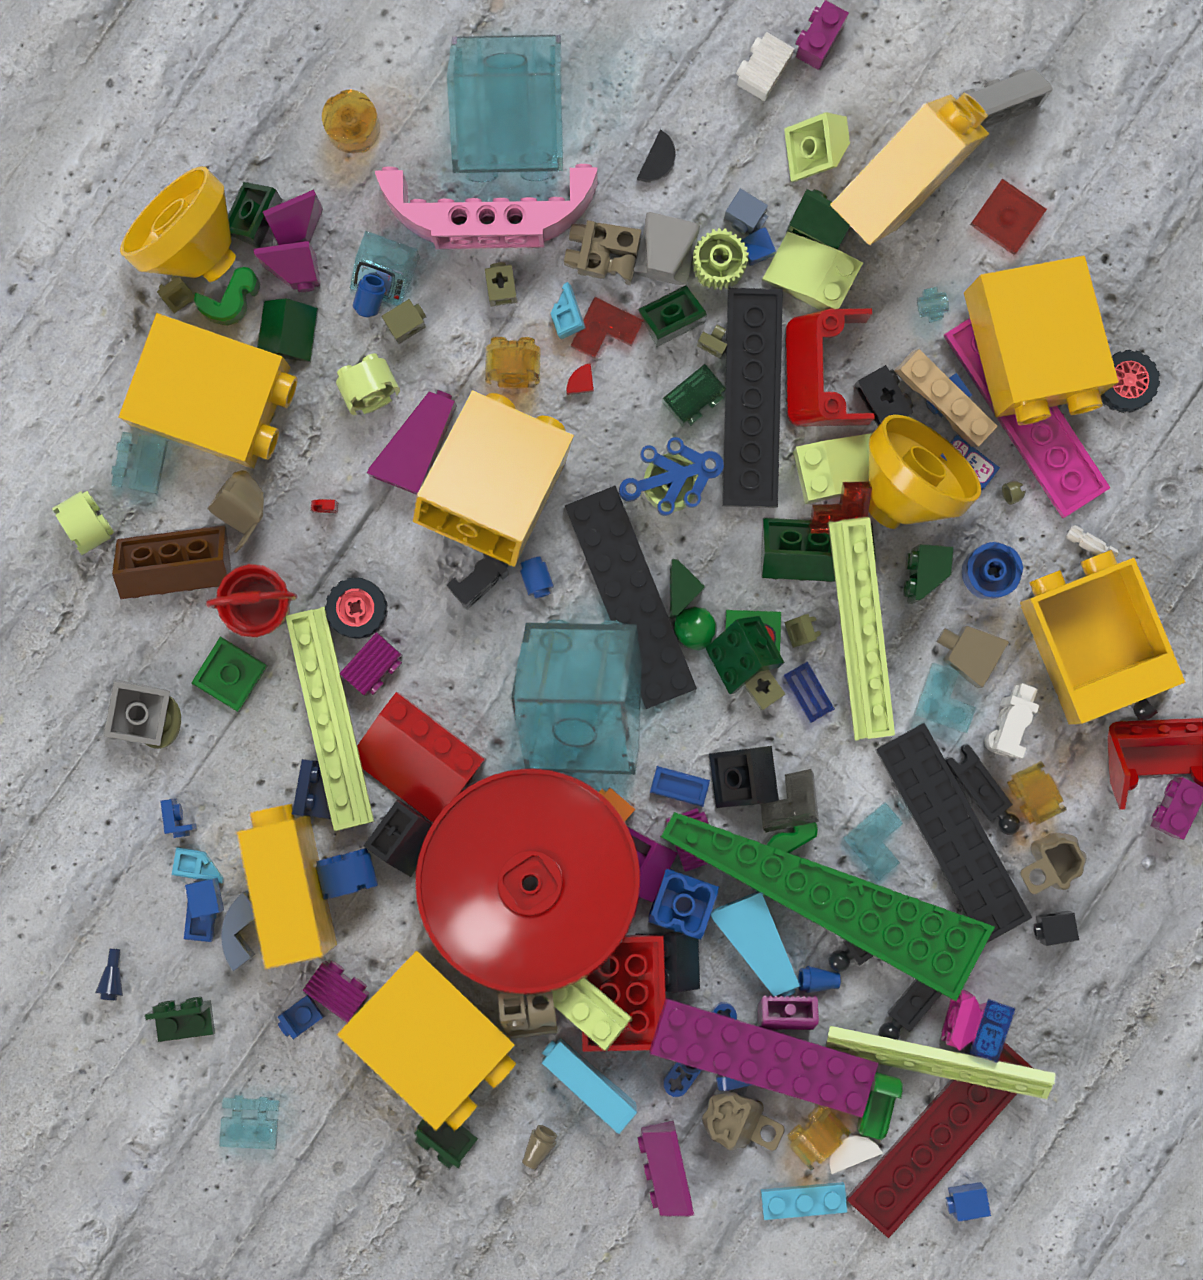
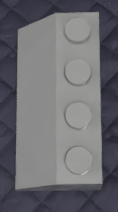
[956,68,1053,129]

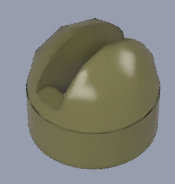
[1002,481,1026,505]

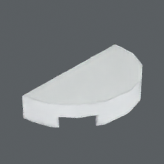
[828,1134,883,1174]

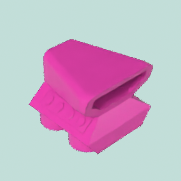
[941,989,1005,1059]

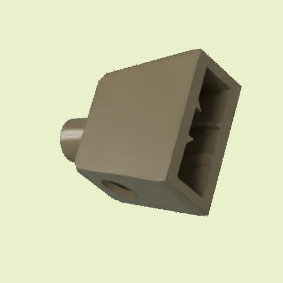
[936,626,1009,688]

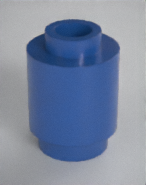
[352,274,385,318]
[520,556,554,599]

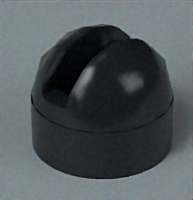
[1133,699,1158,720]

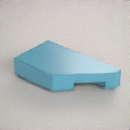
[550,282,586,339]
[171,847,224,883]

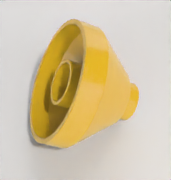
[120,166,236,282]
[867,415,981,529]

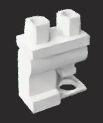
[984,683,1039,759]

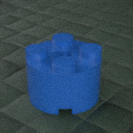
[962,542,1023,600]
[316,848,378,900]

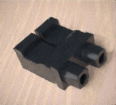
[447,554,510,610]

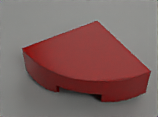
[567,363,594,395]
[311,499,339,513]

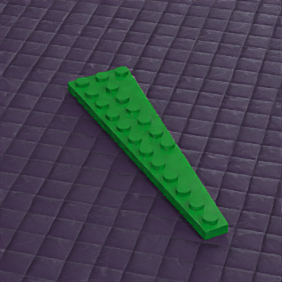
[660,812,995,1001]

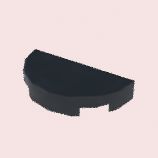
[637,129,676,183]

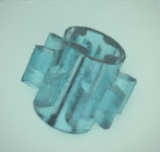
[917,287,949,323]

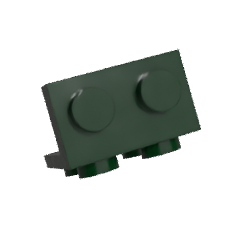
[413,1119,478,1169]

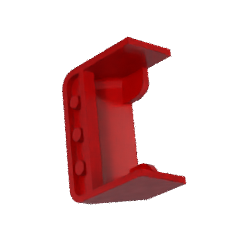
[785,308,874,426]
[1108,718,1203,810]

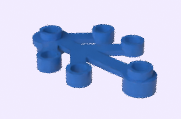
[619,437,724,516]

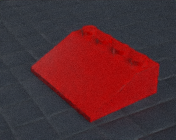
[357,692,486,823]
[582,935,666,1052]

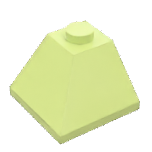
[784,112,850,182]

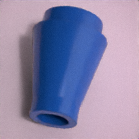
[798,966,841,994]

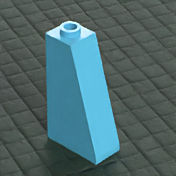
[710,891,800,997]
[542,1038,637,1134]

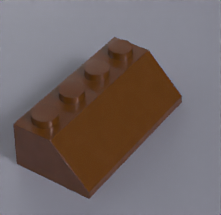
[112,525,231,599]

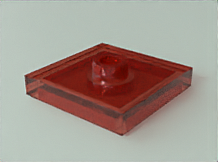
[970,178,1047,255]

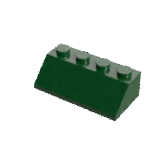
[761,518,876,582]

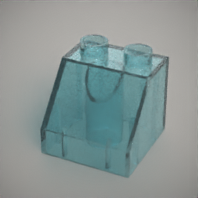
[447,35,563,183]
[511,620,642,775]

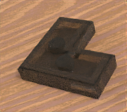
[760,769,819,833]

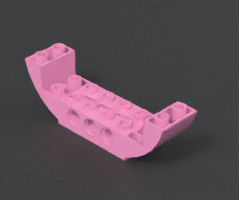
[375,164,597,249]

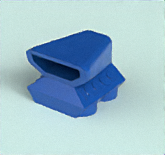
[648,869,719,940]

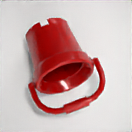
[206,564,298,638]

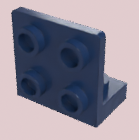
[292,759,331,819]

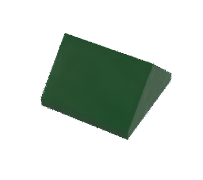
[228,182,282,248]
[638,285,707,347]
[257,298,318,362]
[670,559,705,618]

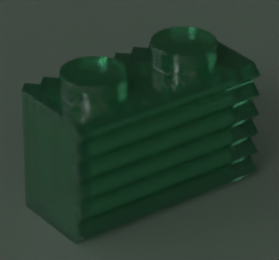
[662,364,726,427]

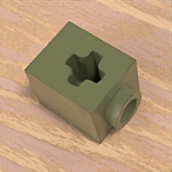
[485,262,518,307]
[381,299,427,344]
[744,670,785,710]

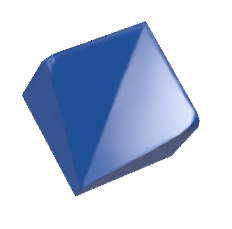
[741,227,776,266]

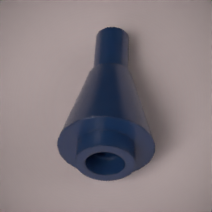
[95,948,123,1001]

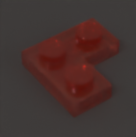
[571,297,644,359]
[809,481,872,533]

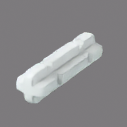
[1066,525,1119,559]

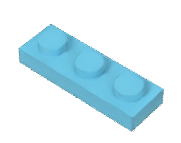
[761,1182,847,1220]

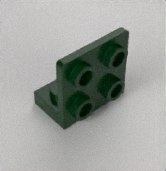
[706,616,785,694]
[145,997,215,1042]

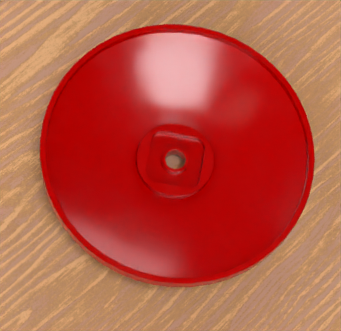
[416,769,640,994]

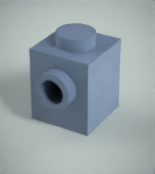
[724,188,769,234]

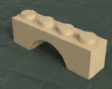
[894,349,998,447]

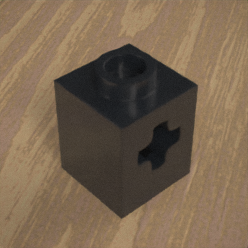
[1033,910,1079,946]

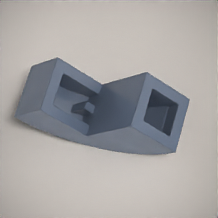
[221,890,255,971]

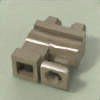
[564,220,642,286]
[498,991,558,1039]

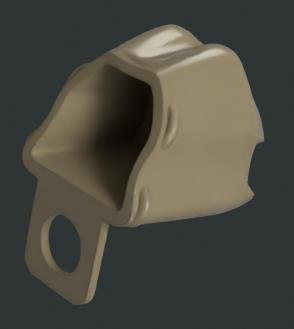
[207,470,264,553]
[1020,833,1087,894]
[702,1092,785,1151]

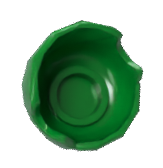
[674,606,717,651]

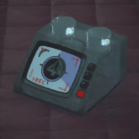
[350,231,420,306]

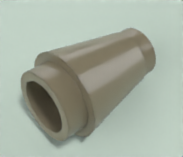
[522,1125,557,1169]

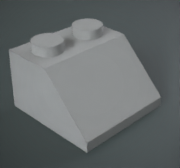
[104,679,170,746]

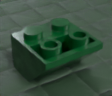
[786,189,850,249]
[903,544,954,604]

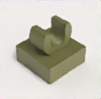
[157,276,194,314]
[697,325,727,359]
[784,614,821,648]

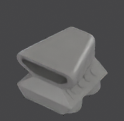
[634,212,700,285]

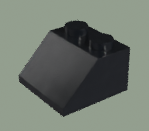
[709,746,779,808]

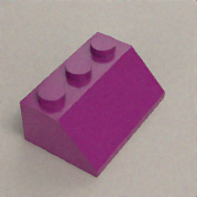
[637,1120,694,1216]

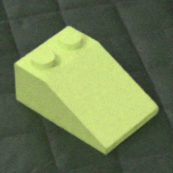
[762,232,863,311]
[793,433,872,504]

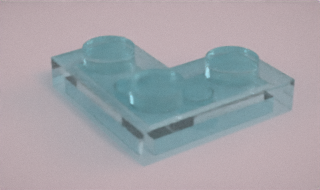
[913,663,976,733]
[842,802,903,880]

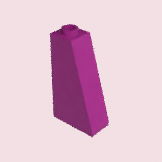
[367,390,457,495]

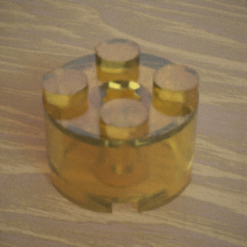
[322,89,380,153]
[485,337,541,389]
[1007,761,1067,825]
[787,1105,851,1171]

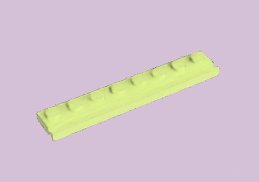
[828,517,895,741]
[286,607,375,831]
[542,978,633,1051]
[826,1026,1055,1099]

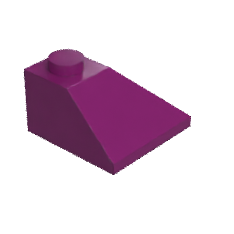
[263,189,323,245]
[254,241,321,292]

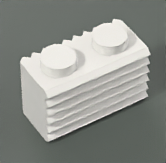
[736,32,795,101]

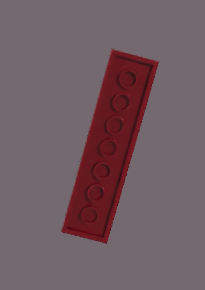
[846,1040,1034,1239]

